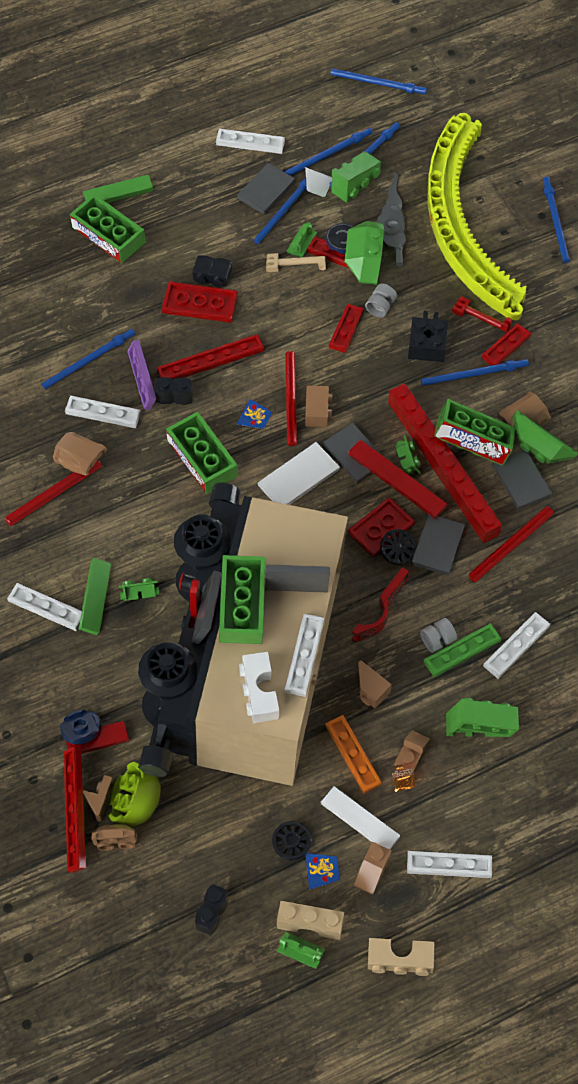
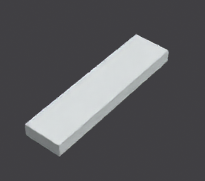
[216,129,285,154]
[65,396,141,428]
[7,583,82,631]
[483,612,550,679]
[285,614,324,697]
[321,787,400,849]
[407,851,492,878]

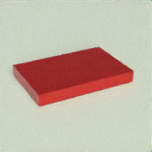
[347,497,415,558]

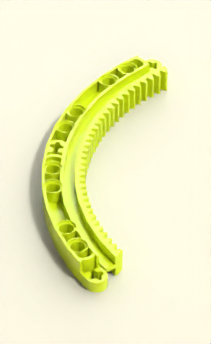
[428,113,527,320]

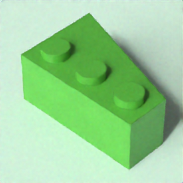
[332,151,381,203]
[446,698,519,737]

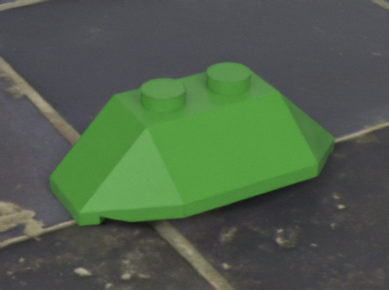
[345,221,384,285]
[512,410,578,464]

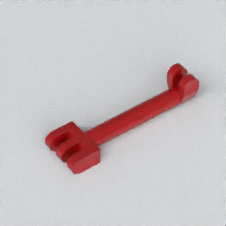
[451,296,512,332]

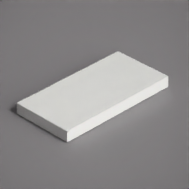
[258,442,340,505]

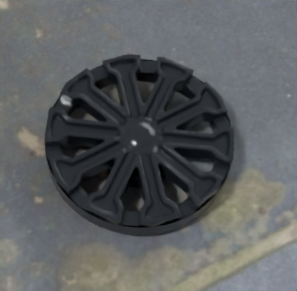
[380,529,416,565]
[272,821,311,861]

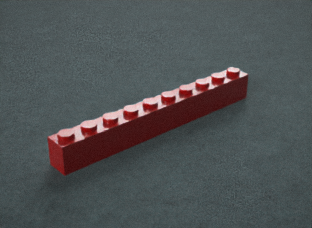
[388,383,502,544]

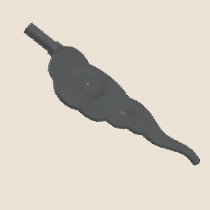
[377,172,406,267]

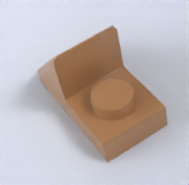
[394,730,430,774]
[83,775,114,822]

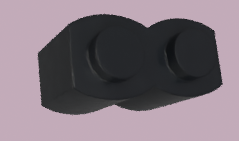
[192,255,232,287]
[154,377,193,405]
[195,884,228,936]

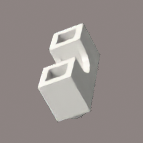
[239,652,279,723]

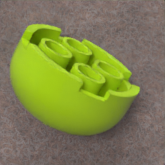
[108,762,161,826]

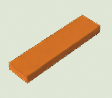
[325,715,382,794]

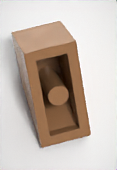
[358,660,392,709]
[354,842,392,895]

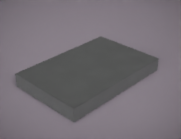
[237,163,295,215]
[323,423,380,483]
[492,450,552,510]
[412,515,465,576]
[265,565,330,593]
[192,570,222,644]

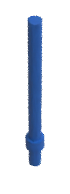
[331,68,427,95]
[330,122,400,187]
[284,127,373,176]
[543,177,570,263]
[254,178,307,244]
[41,329,135,389]
[421,359,529,386]

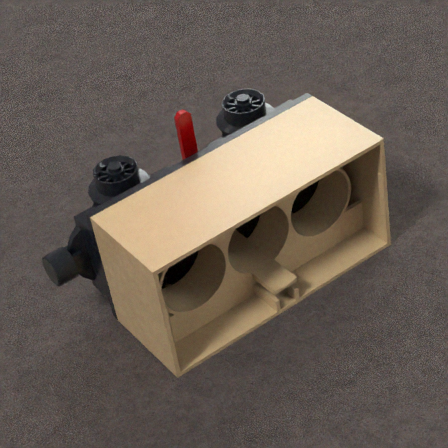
[138,483,348,786]

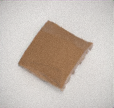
[498,391,551,427]
[53,432,107,476]
[92,824,138,851]

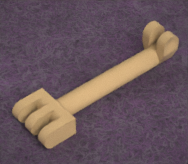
[266,253,326,272]

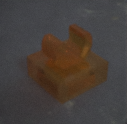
[392,764,415,792]

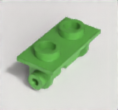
[286,222,317,257]
[395,435,422,476]
[119,578,160,601]
[277,932,325,969]

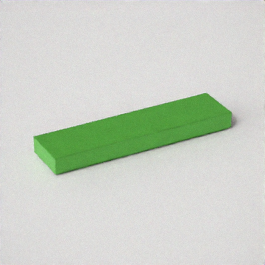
[83,175,153,203]
[79,558,111,635]
[424,623,501,678]

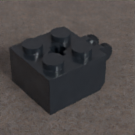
[408,311,448,362]

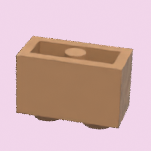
[305,386,332,427]

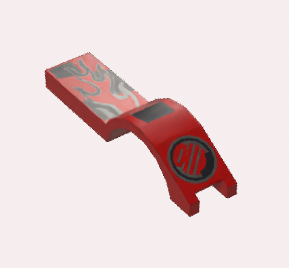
[352,567,409,642]

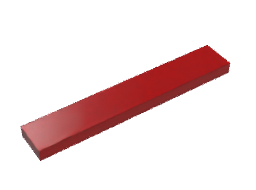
[156,334,264,380]
[348,440,447,519]
[64,746,86,873]

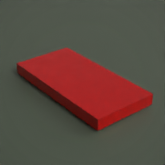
[162,281,238,323]

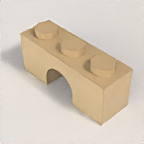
[277,901,344,940]
[368,938,434,976]

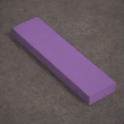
[127,340,156,410]

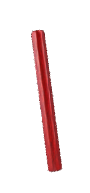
[285,351,297,446]
[5,460,102,526]
[468,506,553,582]

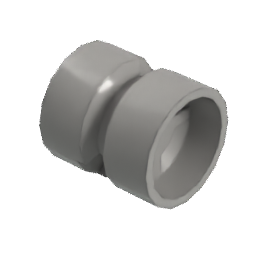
[365,284,397,318]
[420,618,457,653]

